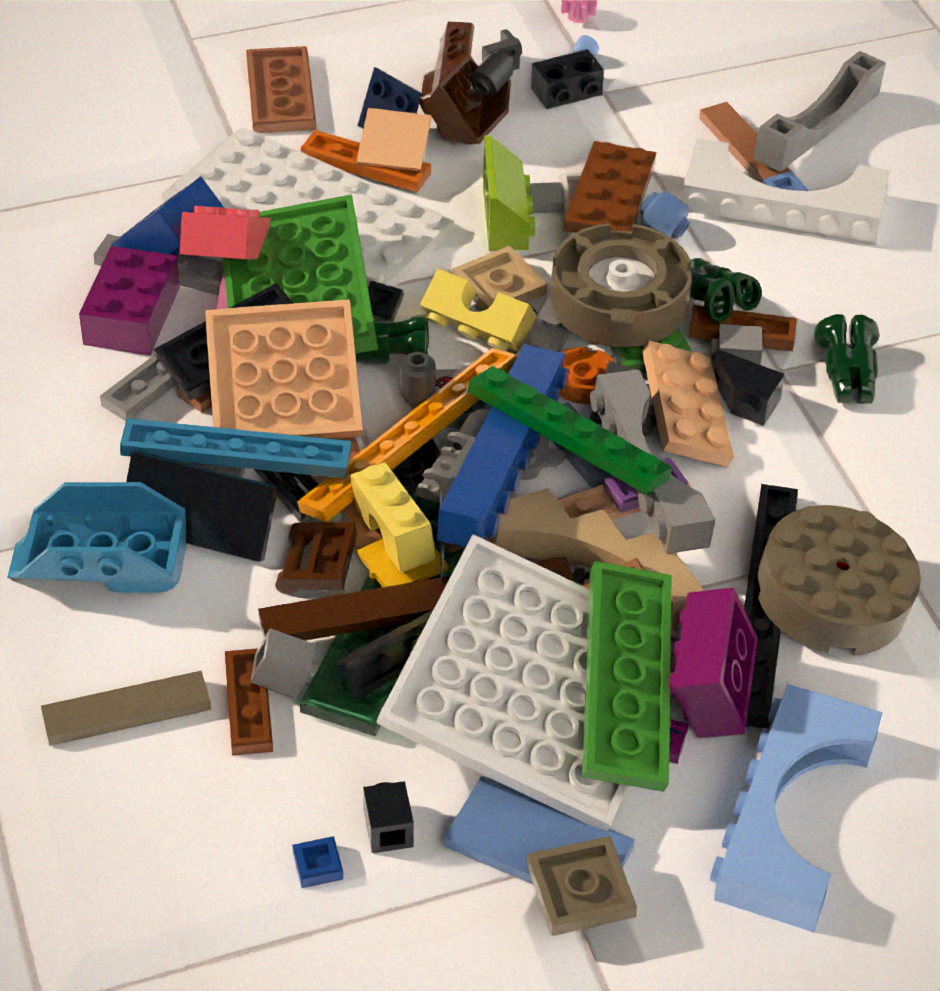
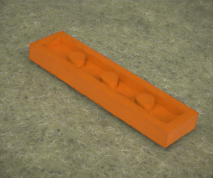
[300,130,431,193]

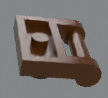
[275,522,357,595]

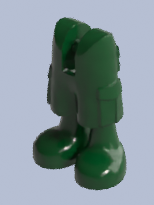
[690,258,762,322]
[814,314,880,404]
[355,315,429,364]

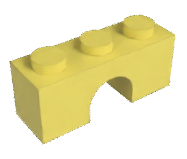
[420,268,537,352]
[350,462,436,573]

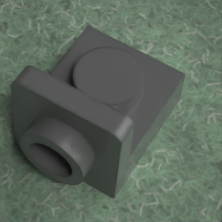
[482,29,522,71]

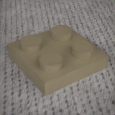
[526,836,637,936]

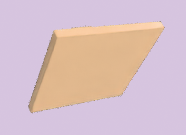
[356,108,432,172]

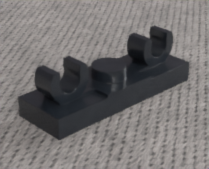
[337,610,433,699]

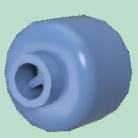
[640,191,690,238]

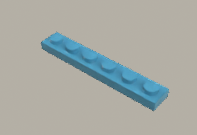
[120,418,351,479]

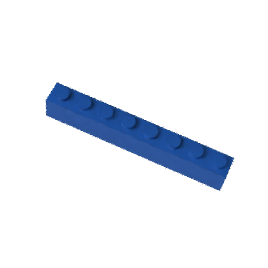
[437,344,569,547]

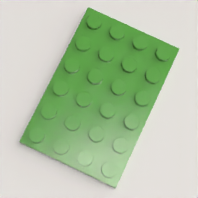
[223,194,378,354]

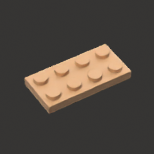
[642,340,734,467]

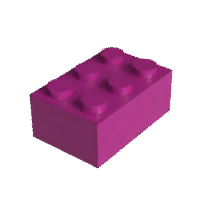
[79,246,180,355]
[669,587,758,738]

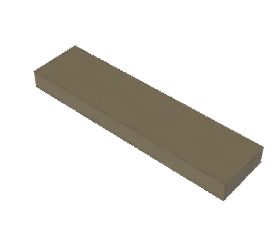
[41,670,211,746]

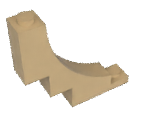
[443,488,705,629]

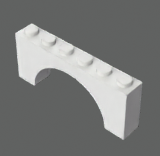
[681,138,890,244]

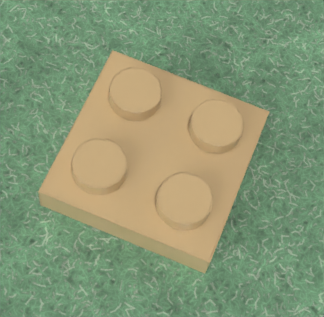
[452,246,547,311]

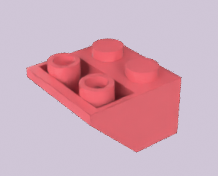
[180,206,271,259]

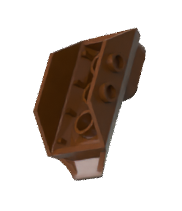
[420,21,511,144]

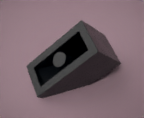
[714,350,785,426]

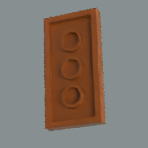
[564,141,657,233]

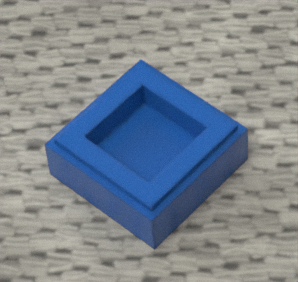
[292,836,344,888]

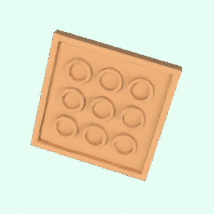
[205,299,363,439]

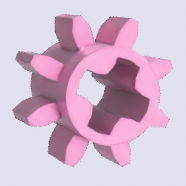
[561,0,597,23]

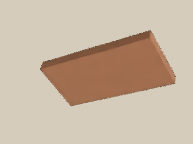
[246,46,316,133]

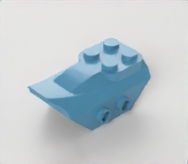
[7,482,186,593]

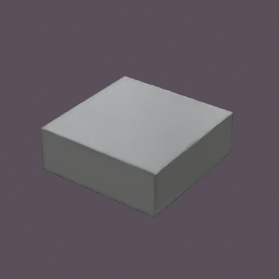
[529,182,565,213]

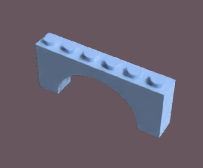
[710,684,883,933]

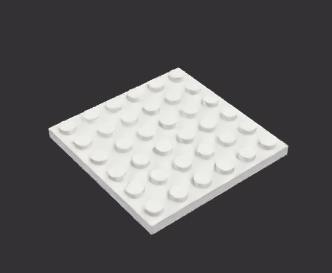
[376,535,681,831]

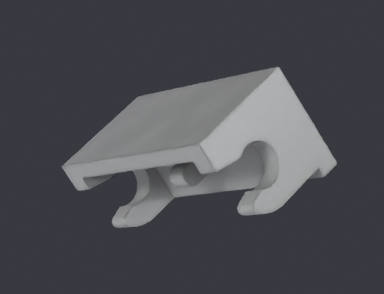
[416,432,476,503]

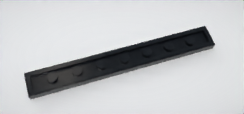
[744,484,798,729]

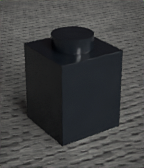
[363,781,414,853]

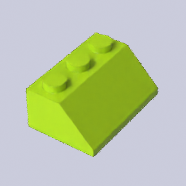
[483,135,536,251]

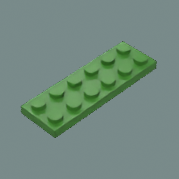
[582,561,672,792]

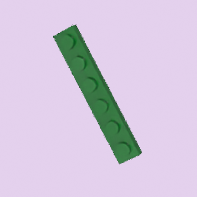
[468,366,672,495]

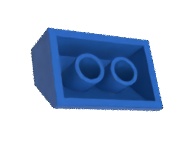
[111,176,224,256]

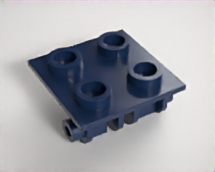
[357,67,423,129]

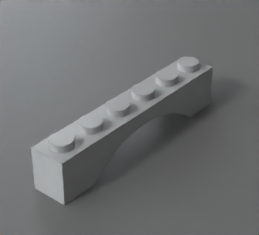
[753,51,886,172]
[590,369,716,554]

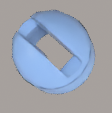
[573,35,600,57]

